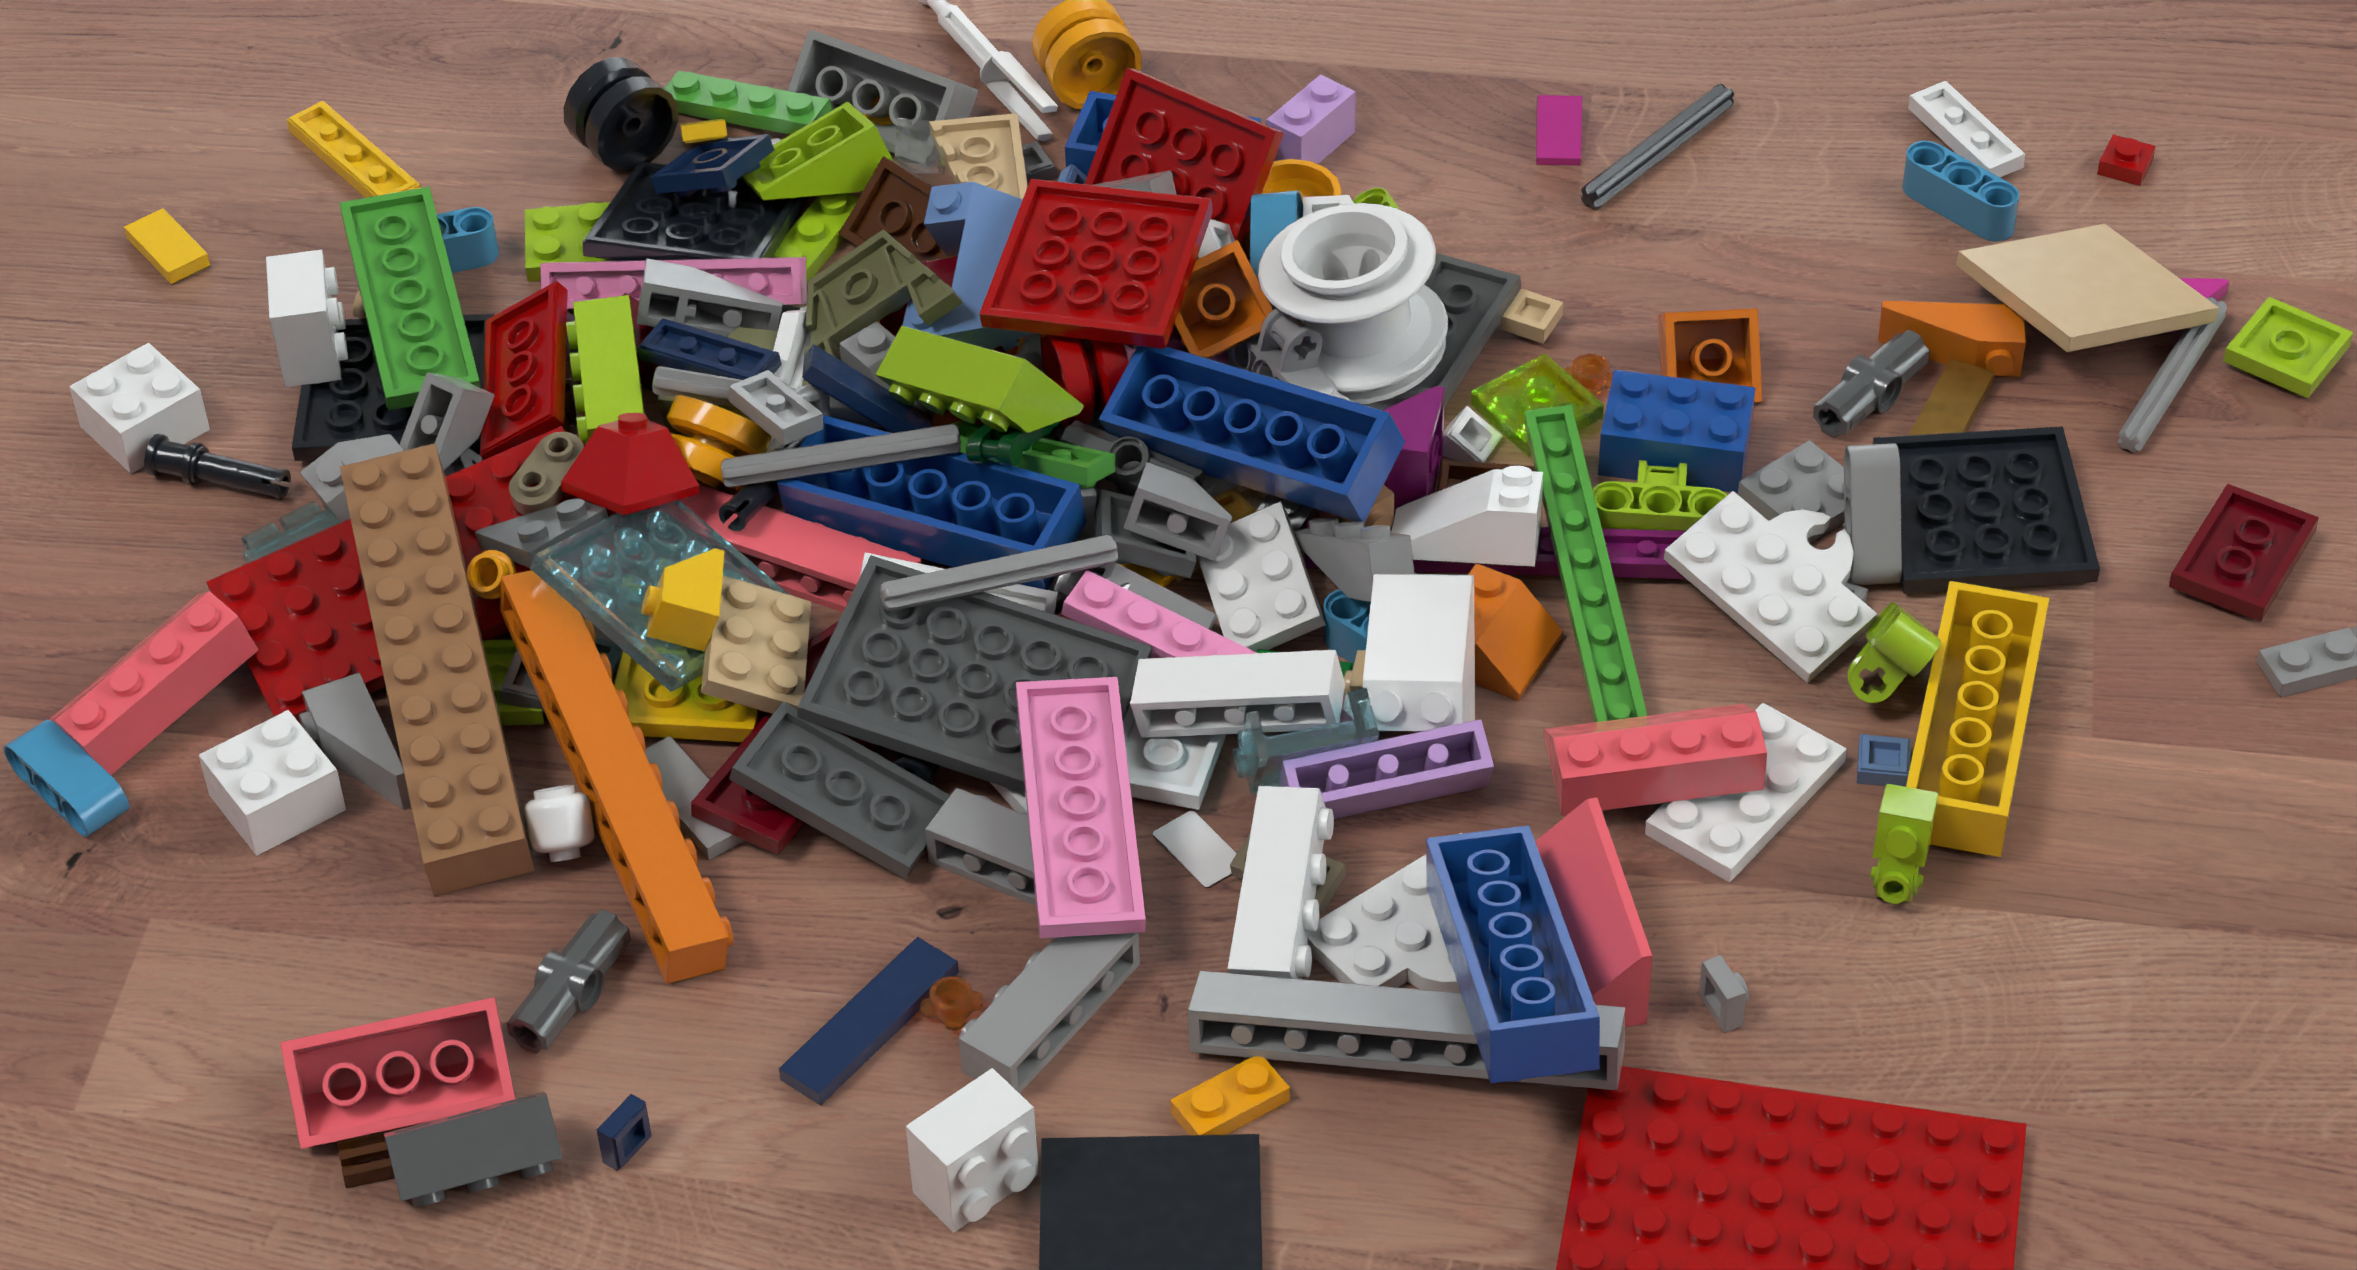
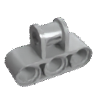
[1226,308,1338,395]
[1842,443,1902,585]

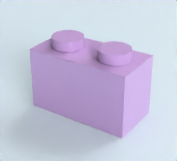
[1266,74,1356,164]

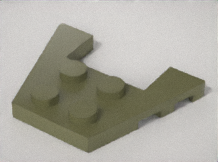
[802,229,963,386]

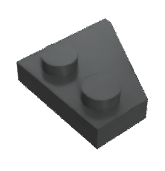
[475,498,611,569]

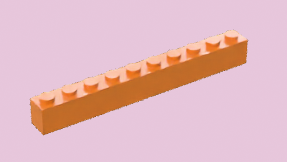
[500,565,733,984]

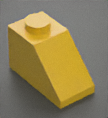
[641,548,725,652]

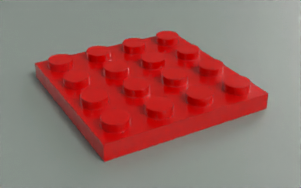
[1084,68,1284,247]
[979,179,1213,349]

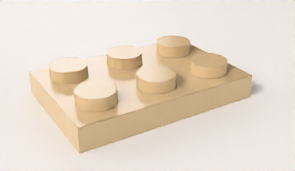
[701,575,811,714]

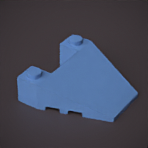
[903,182,1032,351]

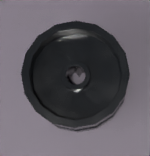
[563,57,678,171]

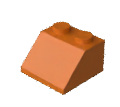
[1173,240,1273,359]
[1658,308,1762,403]
[1468,563,1563,701]

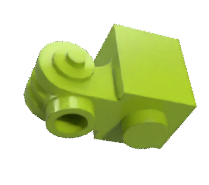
[1870,784,1938,904]

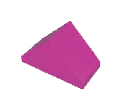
[1536,95,1582,166]

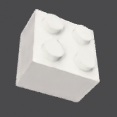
[266,249,348,387]
[69,343,210,474]
[199,710,346,856]
[906,1068,1039,1233]

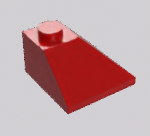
[561,413,699,515]

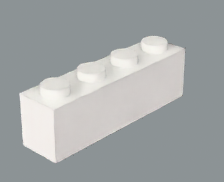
[1130,650,1345,738]
[1227,786,1334,979]

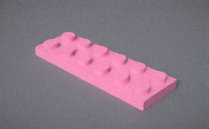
[1016,677,1146,938]

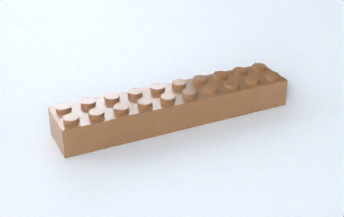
[339,443,535,896]

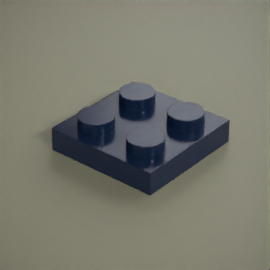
[650,134,775,197]

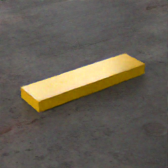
[286,101,421,198]

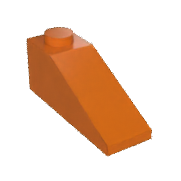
[1878,300,2026,377]

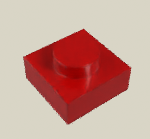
[2097,134,2156,186]

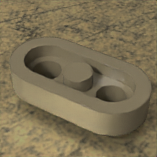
[509,432,584,515]

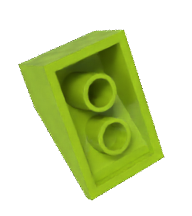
[740,101,893,200]

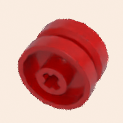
[1040,334,1129,429]

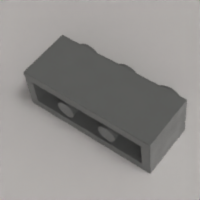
[384,1091,563,1207]

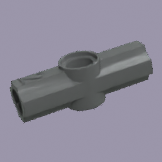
[1813,329,1930,438]
[1060,420,1205,496]
[507,909,631,1054]

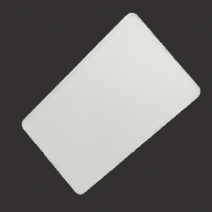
[1153,810,1237,887]

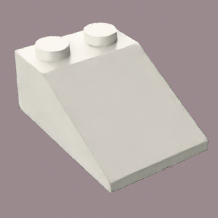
[1391,466,1543,567]
[1363,574,1475,731]

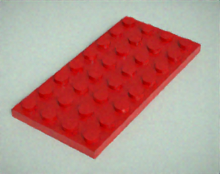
[206,426,643,725]

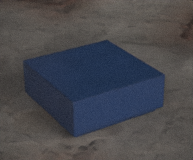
[597,1094,652,1171]

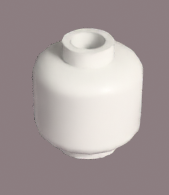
[524,785,595,862]

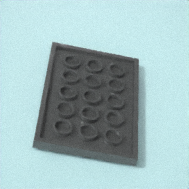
[797,555,1152,793]

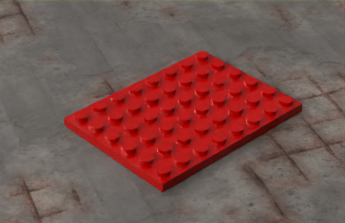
[1556,1066,2027,1270]

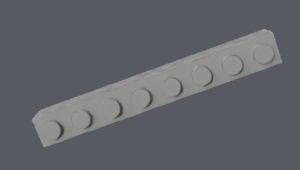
[1188,971,1625,1090]

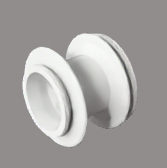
[1258,203,1448,404]

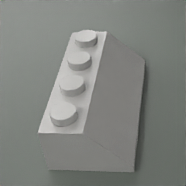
[788,29,979,167]

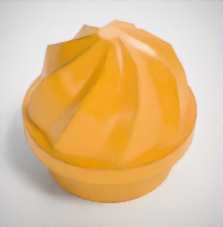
[467,550,516,600]

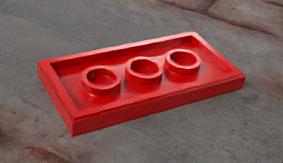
[480,281,568,460]

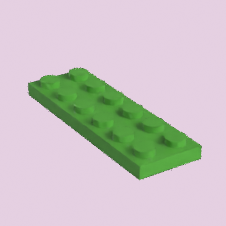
[339,187,480,410]

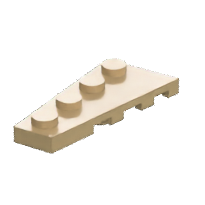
[929,113,1028,199]

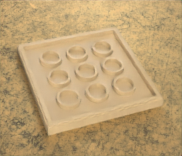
[1956,224,2219,352]

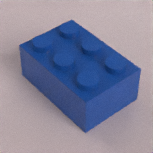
[1598,370,1756,493]

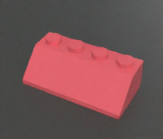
[49,591,258,775]
[1544,703,1767,816]
[1535,797,1652,1027]
[280,997,515,1149]

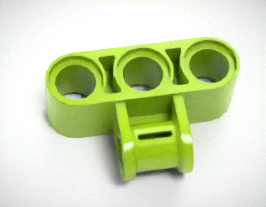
[1592,460,1727,531]
[1847,601,1941,703]

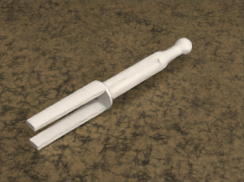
[918,0,1058,141]

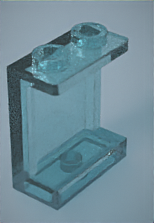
[1233,688,1379,793]

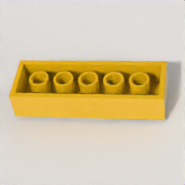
[1906,581,2049,857]

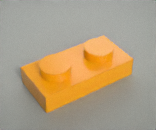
[1170,1056,1290,1135]

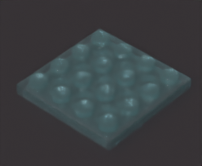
[530,500,788,692]

